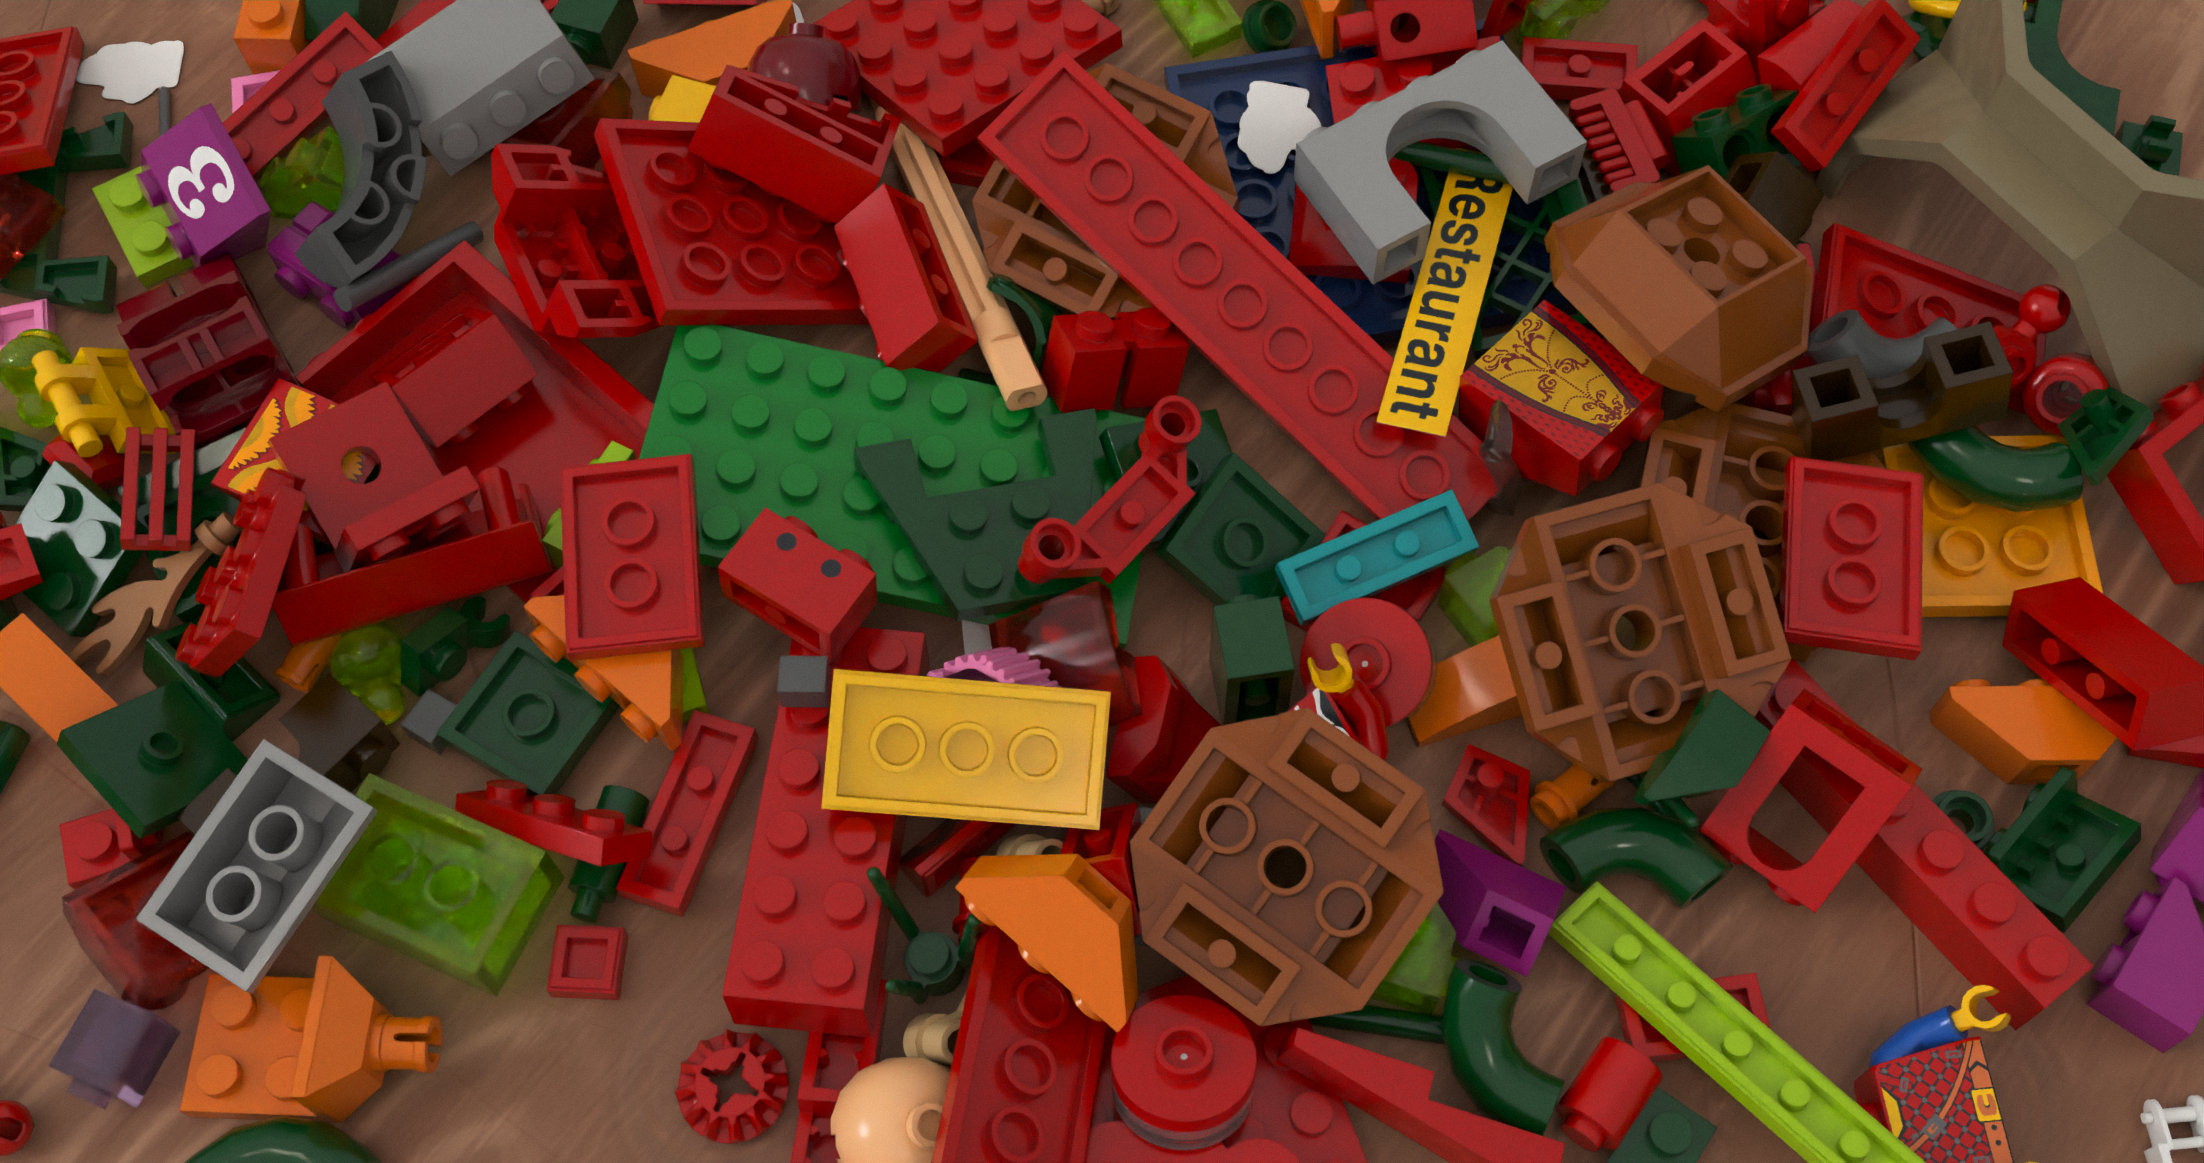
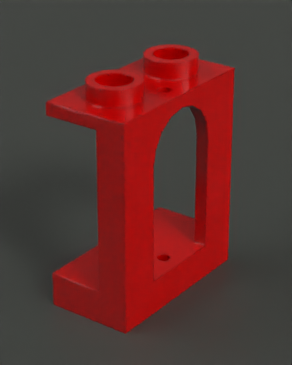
[1699,688,1922,913]

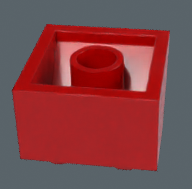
[369,306,538,448]

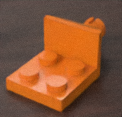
[179,956,443,1123]

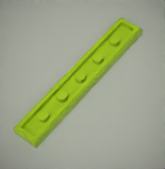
[1548,881,1926,1163]

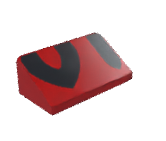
[899,819,1017,898]

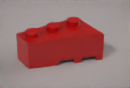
[687,64,901,224]

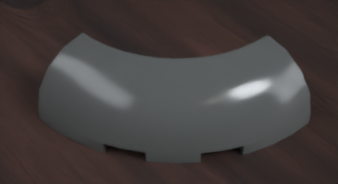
[294,50,426,288]

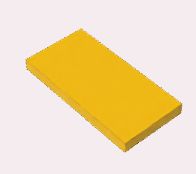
[822,669,1111,830]

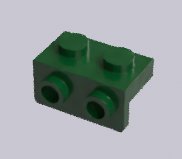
[1984,766,2141,933]

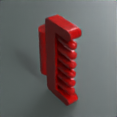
[1568,88,1670,195]

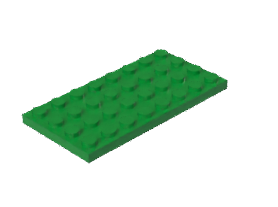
[639,324,1146,654]

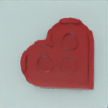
[175,467,307,678]

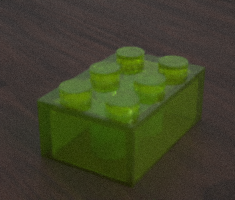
[312,773,565,997]

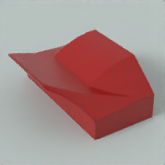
[1106,655,1222,804]

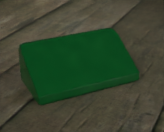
[143,617,281,742]

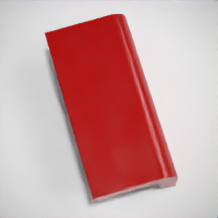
[272,467,552,647]

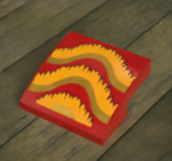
[211,379,378,544]

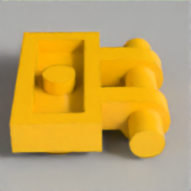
[31,347,176,457]

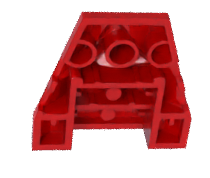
[491,143,665,338]

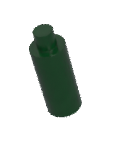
[568,785,650,923]

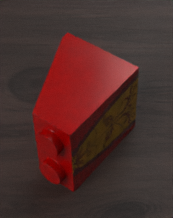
[1458,300,1664,497]

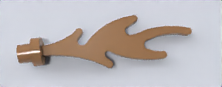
[67,512,243,676]

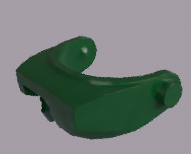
[958,274,1065,386]

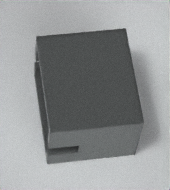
[777,656,831,707]
[400,689,457,755]

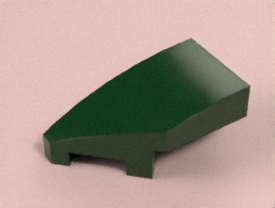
[1633,689,1770,805]

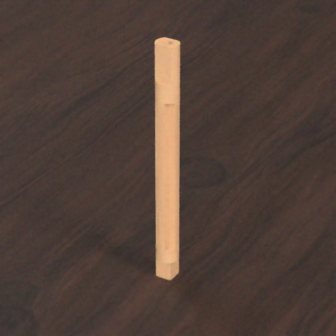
[870,98,1048,412]

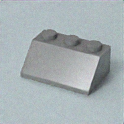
[367,0,595,177]
[136,739,378,994]

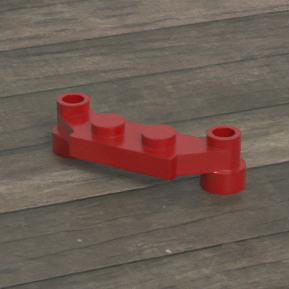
[1018,395,1202,585]

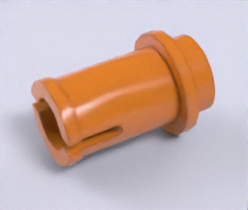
[273,632,349,694]
[1530,764,1616,830]

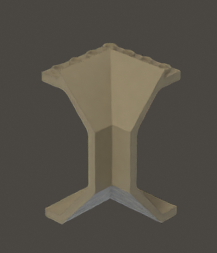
[1814,0,2204,413]

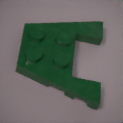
[0,112,134,314]
[853,408,1097,621]

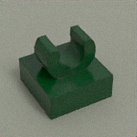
[2115,115,2183,176]

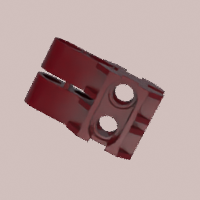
[116,252,300,451]

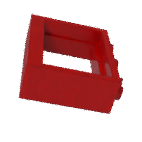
[2107,364,2204,585]

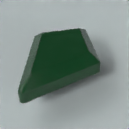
[2057,386,2155,486]
[0,427,51,512]

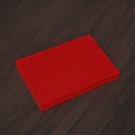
[560,454,705,661]
[1779,456,1923,661]

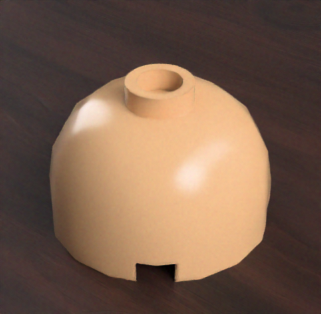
[830,1057,950,1163]

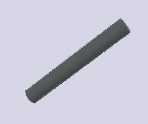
[334,221,484,312]

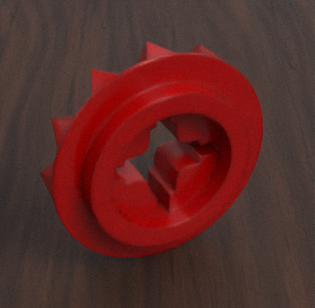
[675,1029,789,1144]

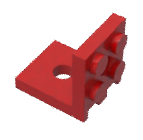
[268,381,479,572]

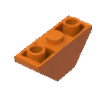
[627,0,796,98]
[523,595,684,752]
[1929,679,2117,784]
[955,854,1139,1032]

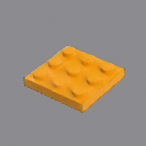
[1874,435,2103,617]

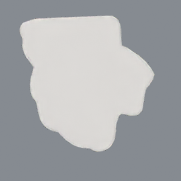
[75,40,184,104]
[1237,81,1321,174]

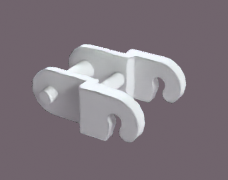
[2140,1095,2204,1163]

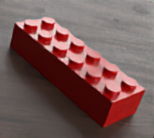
[722,627,931,1037]

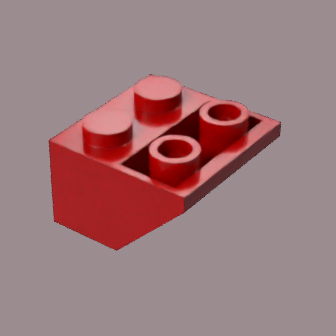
[1619,18,1760,177]

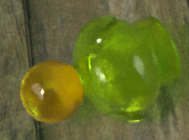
[0,329,73,429]
[329,621,406,725]

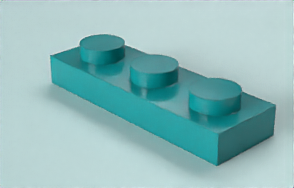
[1274,489,1480,626]

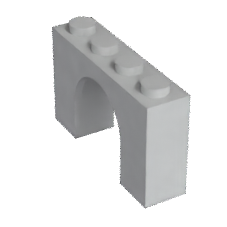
[1294,40,1587,284]

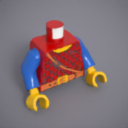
[1854,985,2037,1163]

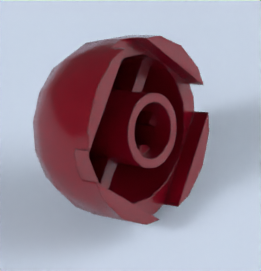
[747,23,862,114]

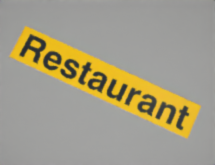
[1376,148,1513,437]

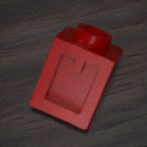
[59,808,163,893]

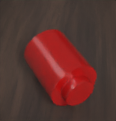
[1556,1037,1663,1152]

